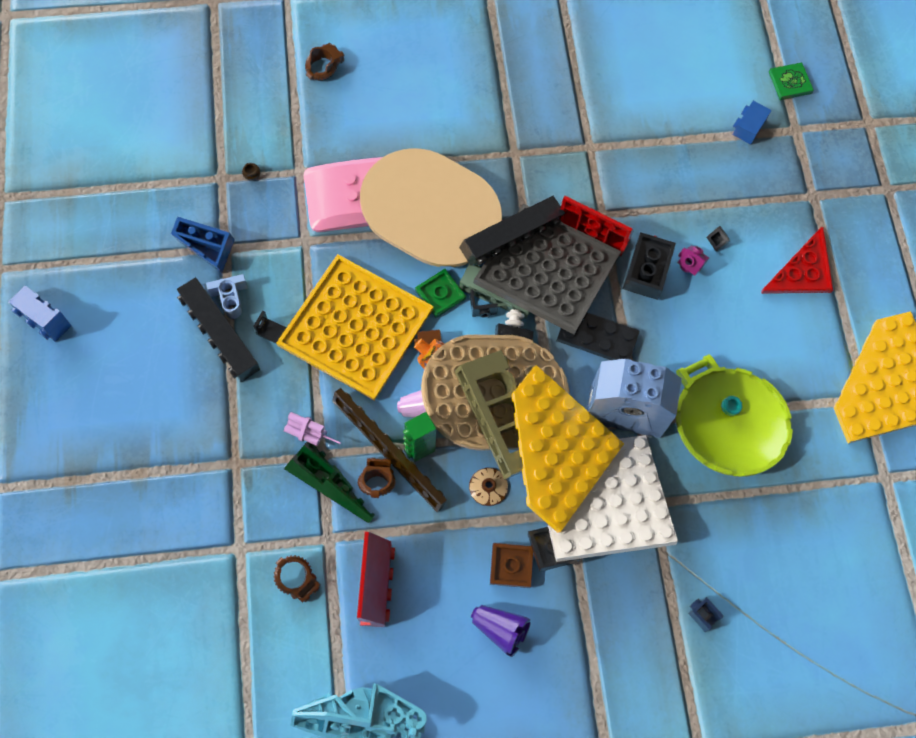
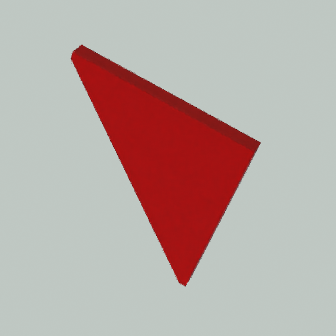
[761,227,833,294]

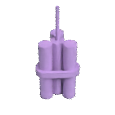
[284,412,341,446]

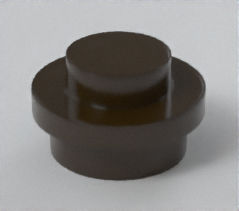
[242,163,260,180]

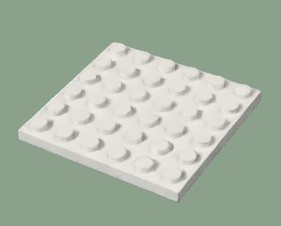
[548,435,678,562]

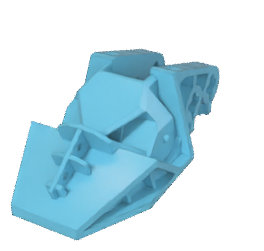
[290,683,427,738]

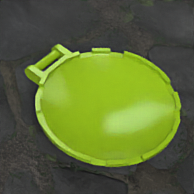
[676,354,793,477]

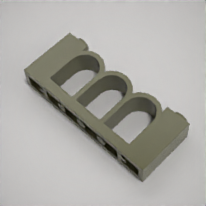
[454,350,523,480]

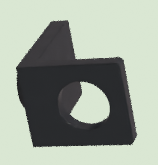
[470,289,498,318]
[253,310,287,343]

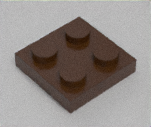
[490,543,533,588]

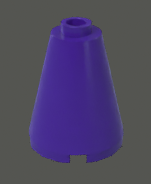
[471,605,531,657]

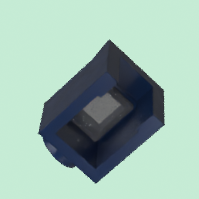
[688,597,724,632]

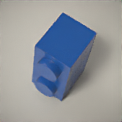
[732,100,772,145]

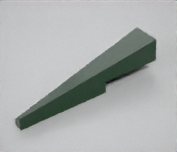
[284,442,375,523]

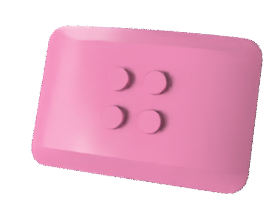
[304,157,383,232]

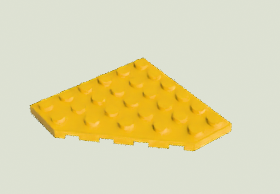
[834,311,916,443]
[511,365,624,533]

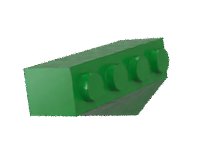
[403,412,436,462]

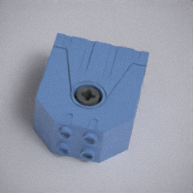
[586,359,682,438]

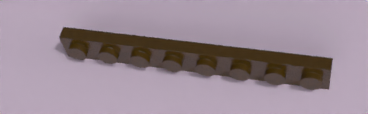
[332,388,447,512]

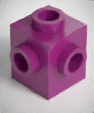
[677,245,709,276]

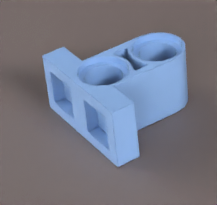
[206,274,248,319]

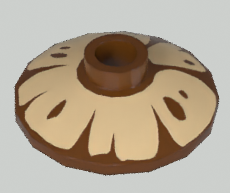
[469,468,508,506]

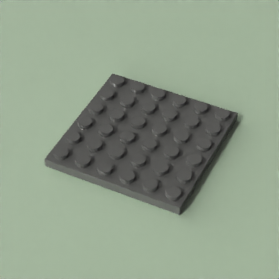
[473,203,621,334]

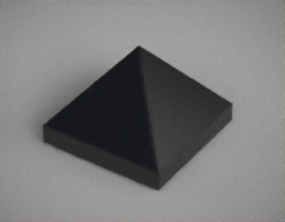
[706,226,730,251]

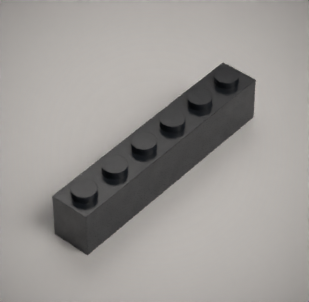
[459,195,565,266]
[177,277,260,382]

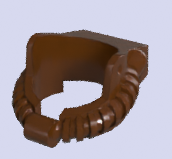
[305,43,345,81]
[357,458,396,498]
[273,555,320,603]

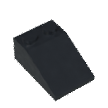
[622,232,676,300]

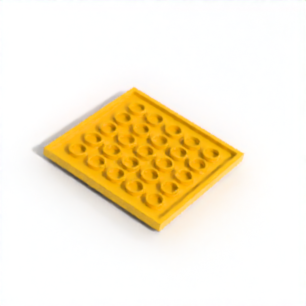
[276,254,433,401]

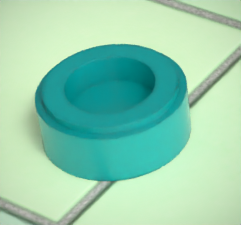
[721,396,742,416]

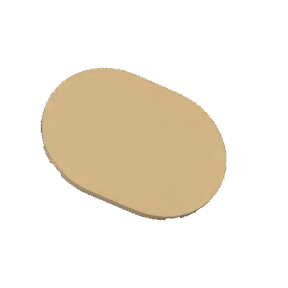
[360,148,502,267]
[421,335,570,451]

